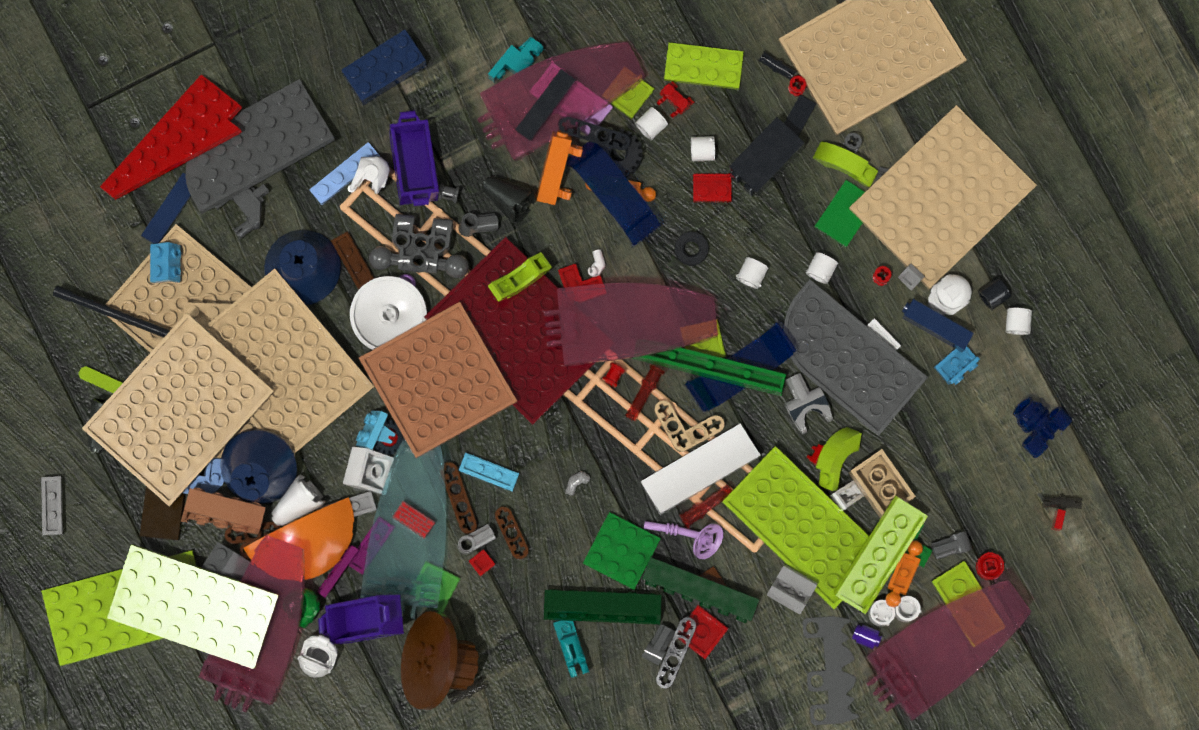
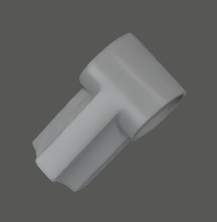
[457,524,496,555]

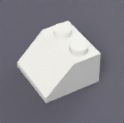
[343,447,395,495]

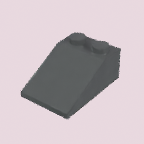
[201,542,269,588]

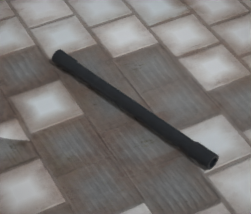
[53,285,171,338]

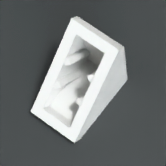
[830,480,864,511]

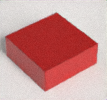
[1051,509,1066,531]
[469,549,496,577]

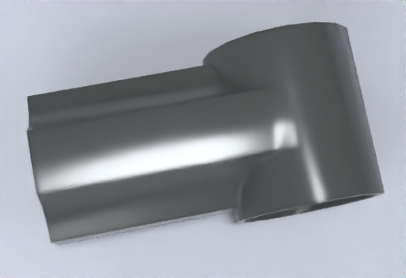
[458,213,498,237]
[931,531,972,560]
[641,624,675,666]

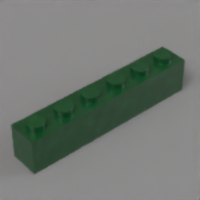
[642,557,759,623]
[544,589,661,625]

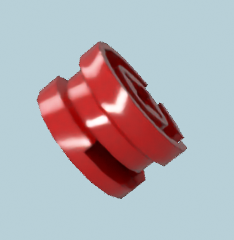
[976,552,1004,580]

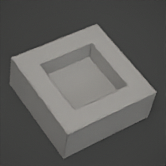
[898,264,925,291]

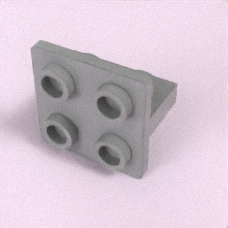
[767,565,817,614]

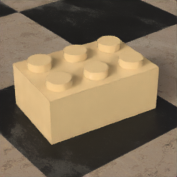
[849,449,916,519]

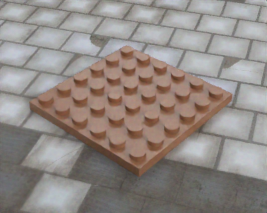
[359,302,517,459]

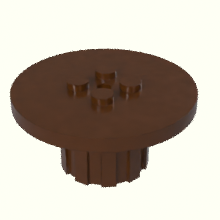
[401,611,479,710]

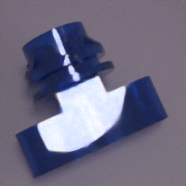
[1013,397,1072,458]

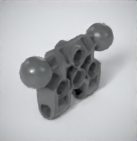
[369,214,469,278]

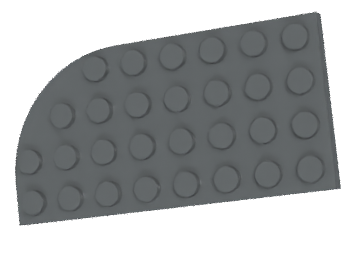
[186,79,335,214]
[784,279,928,436]

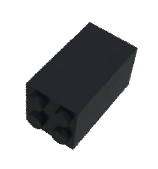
[729,117,805,197]

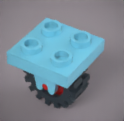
[356,411,405,455]

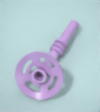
[644,521,723,559]

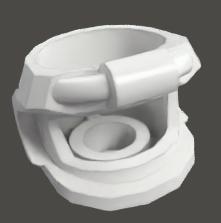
[348,156,390,194]
[927,274,972,315]
[297,635,337,678]

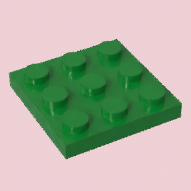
[583,512,661,590]

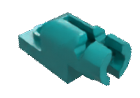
[488,37,544,83]
[553,620,589,678]

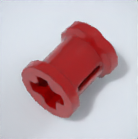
[788,76,806,96]
[873,266,891,286]
[602,363,626,388]

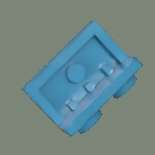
[150,242,181,283]
[934,346,980,385]

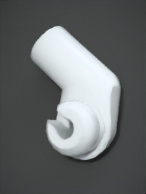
[588,249,606,277]

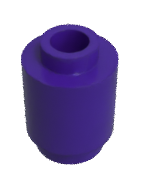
[852,624,882,649]

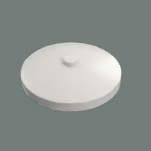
[350,276,427,350]

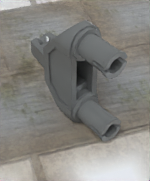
[215,184,269,239]

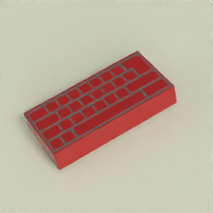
[392,501,435,538]

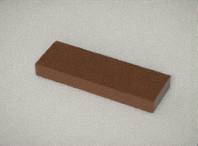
[331,231,374,290]

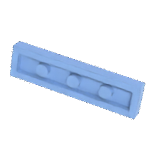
[309,142,380,205]

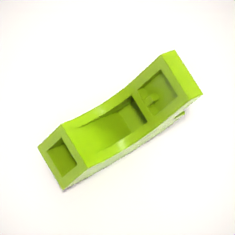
[813,142,878,187]
[488,252,552,302]
[816,427,862,491]

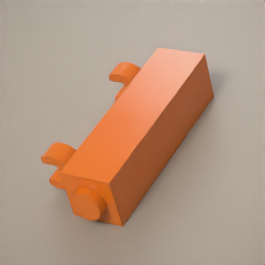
[536,130,583,205]

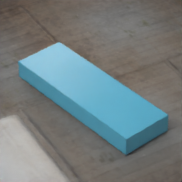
[458,453,519,492]

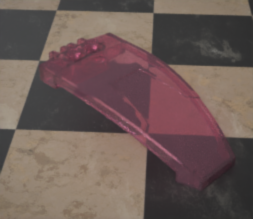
[477,42,646,161]
[544,283,718,366]
[198,535,305,712]
[866,580,1031,721]

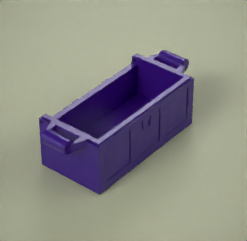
[389,110,439,206]
[318,595,404,644]

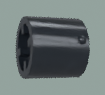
[978,277,1011,311]

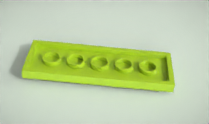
[833,495,928,614]

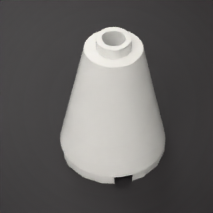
[272,474,325,526]

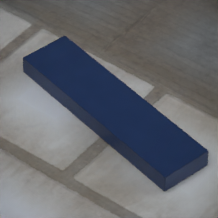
[141,173,191,244]

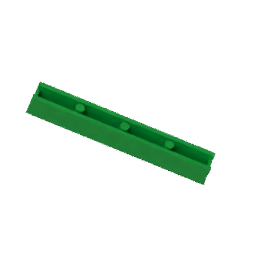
[632,337,786,396]

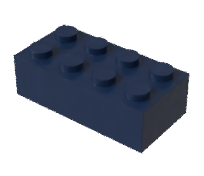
[341,30,427,106]

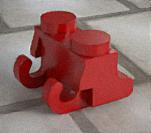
[657,81,694,118]

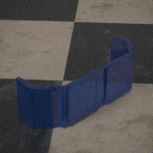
[566,141,661,248]
[684,322,797,414]

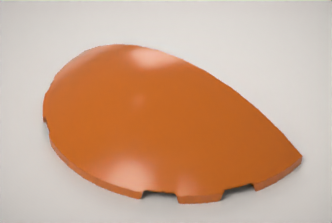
[244,497,354,581]

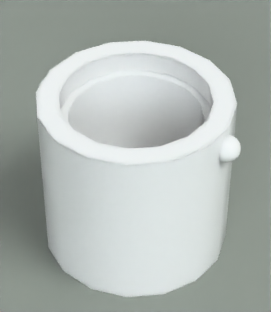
[635,107,668,141]
[691,136,715,162]
[806,252,838,284]
[736,257,768,289]
[1005,308,1032,335]
[894,596,922,622]
[868,600,895,626]

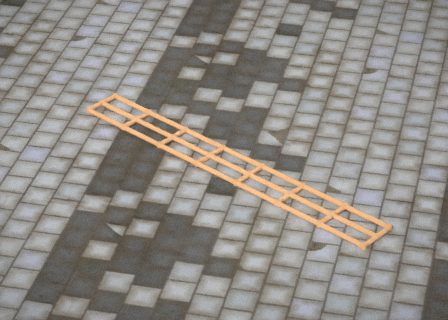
[340,167,764,553]

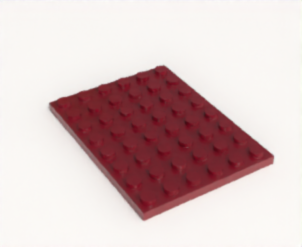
[424,237,614,425]

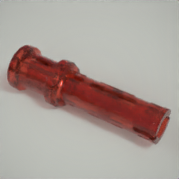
[625,364,665,422]
[678,484,732,529]

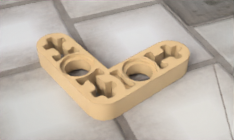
[655,400,724,452]

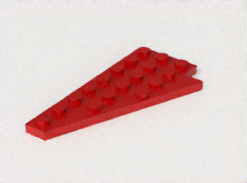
[100,74,242,200]

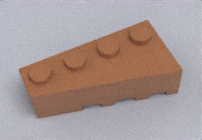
[181,488,266,535]

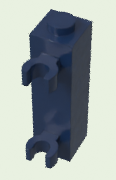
[902,299,974,352]

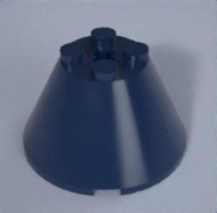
[264,230,341,305]
[220,429,297,504]

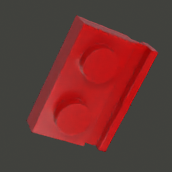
[693,174,731,202]

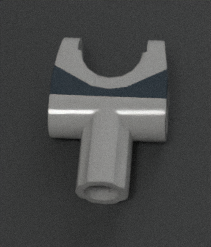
[785,373,833,435]

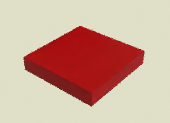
[678,605,729,659]

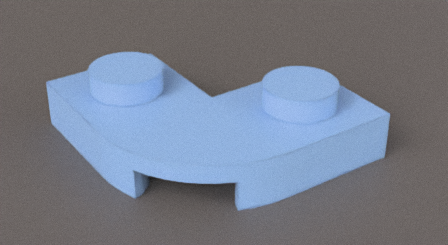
[182,458,224,494]

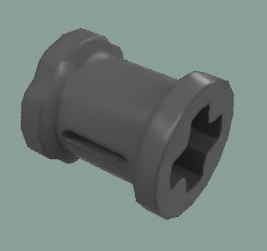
[843,133,862,153]
[438,183,460,203]

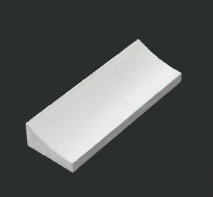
[641,423,761,515]

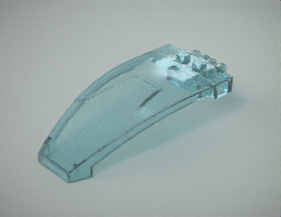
[360,441,446,618]

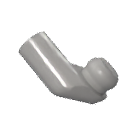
[565,471,590,496]

